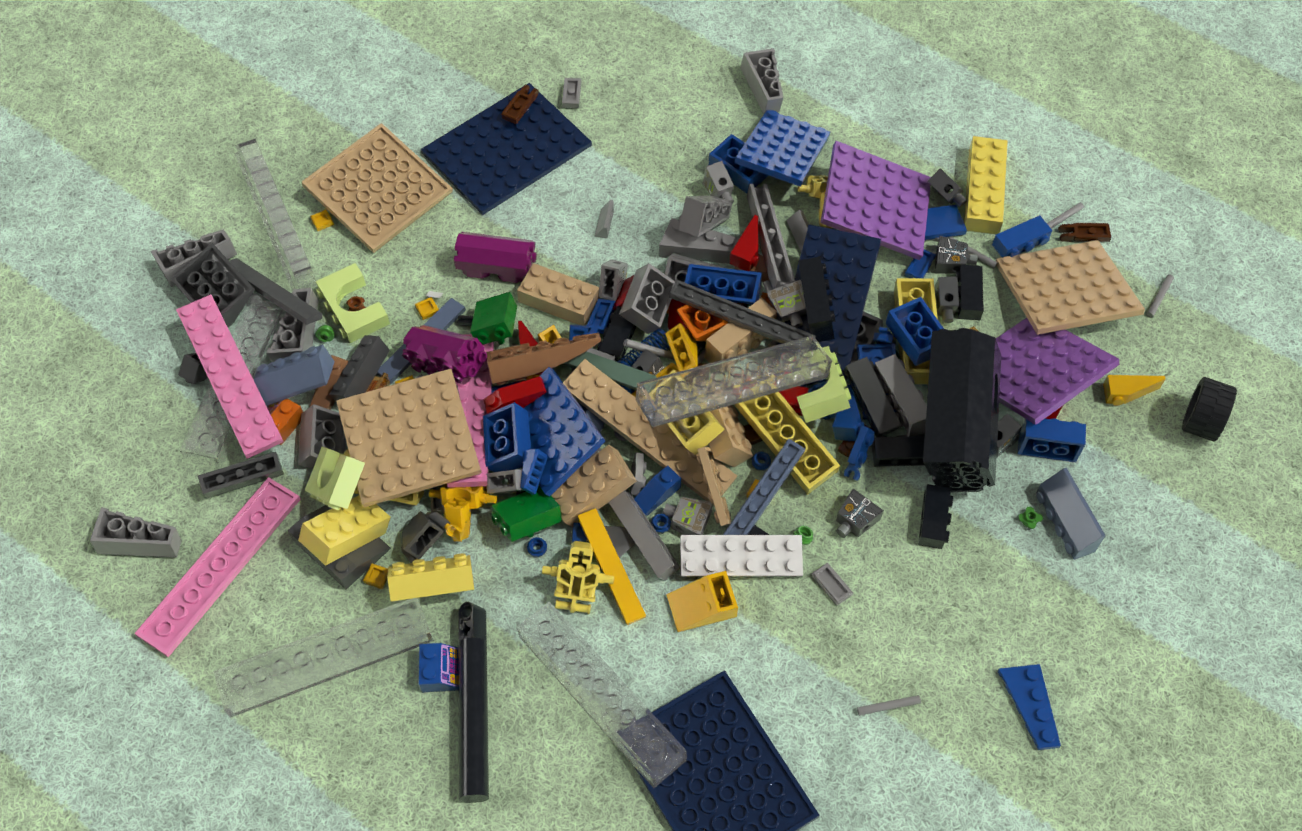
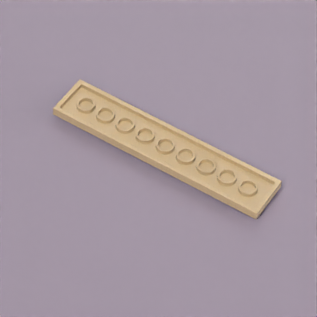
[563,359,737,506]

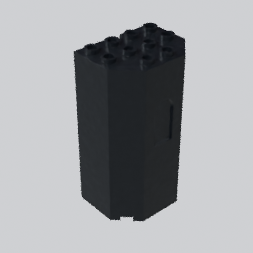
[923,328,1001,492]

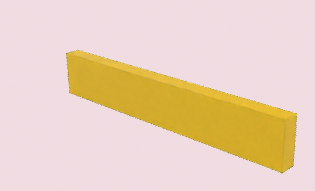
[577,508,646,625]

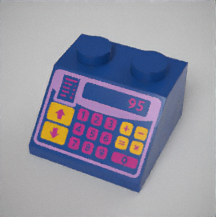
[419,643,459,693]

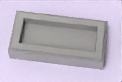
[811,562,853,606]

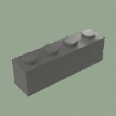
[329,335,390,403]
[844,357,901,437]
[198,452,284,498]

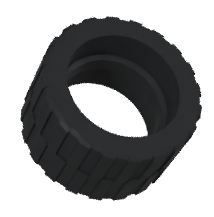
[1182,377,1237,442]

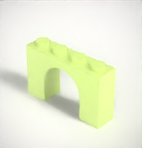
[315,263,390,343]
[785,346,852,423]
[305,446,365,510]

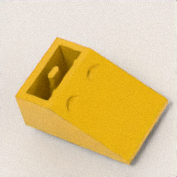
[666,571,738,632]

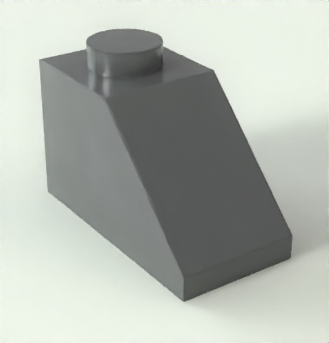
[178,353,208,384]

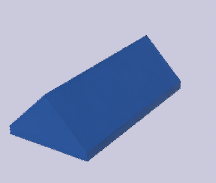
[684,264,762,305]

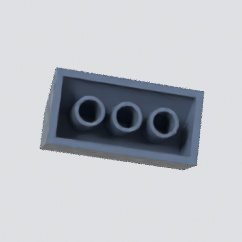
[254,344,335,406]
[1036,467,1106,560]

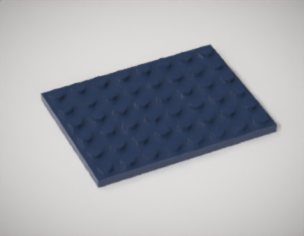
[421,83,592,215]
[615,670,820,831]

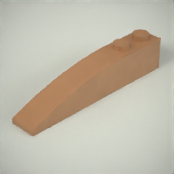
[486,333,601,385]

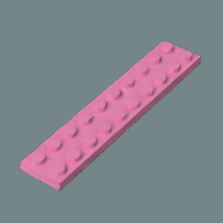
[176,295,284,459]
[447,334,494,487]
[134,477,301,657]

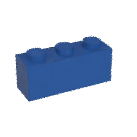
[992,215,1052,258]

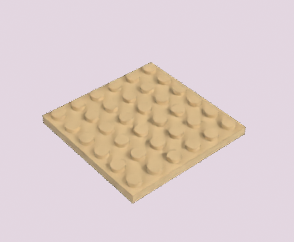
[302,123,453,253]
[996,240,1145,335]
[336,369,482,508]

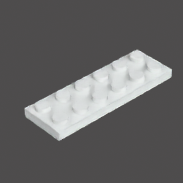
[680,535,803,577]

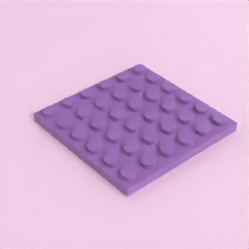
[821,141,931,260]
[996,318,1120,425]

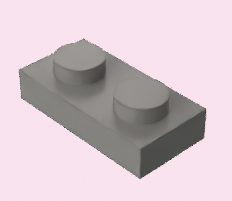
[562,78,581,108]
[630,452,646,495]

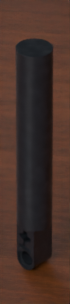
[458,602,489,803]

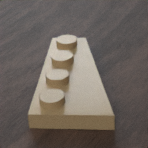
[696,447,732,526]

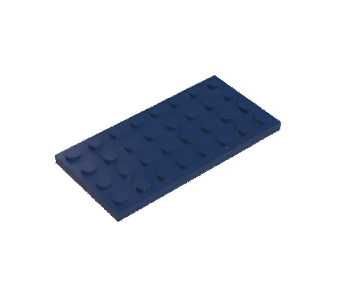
[772,225,881,381]

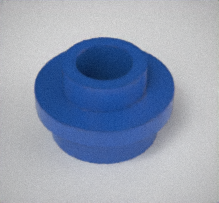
[752,451,771,470]
[651,514,671,533]
[527,537,547,557]

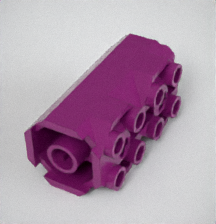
[454,232,537,283]
[402,325,487,383]

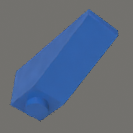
[832,385,864,441]
[634,465,681,517]

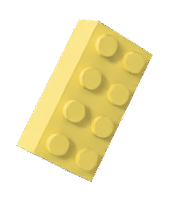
[645,370,725,455]
[298,495,391,566]
[387,553,474,602]

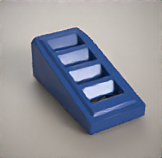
[520,449,547,495]

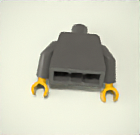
[401,511,462,563]

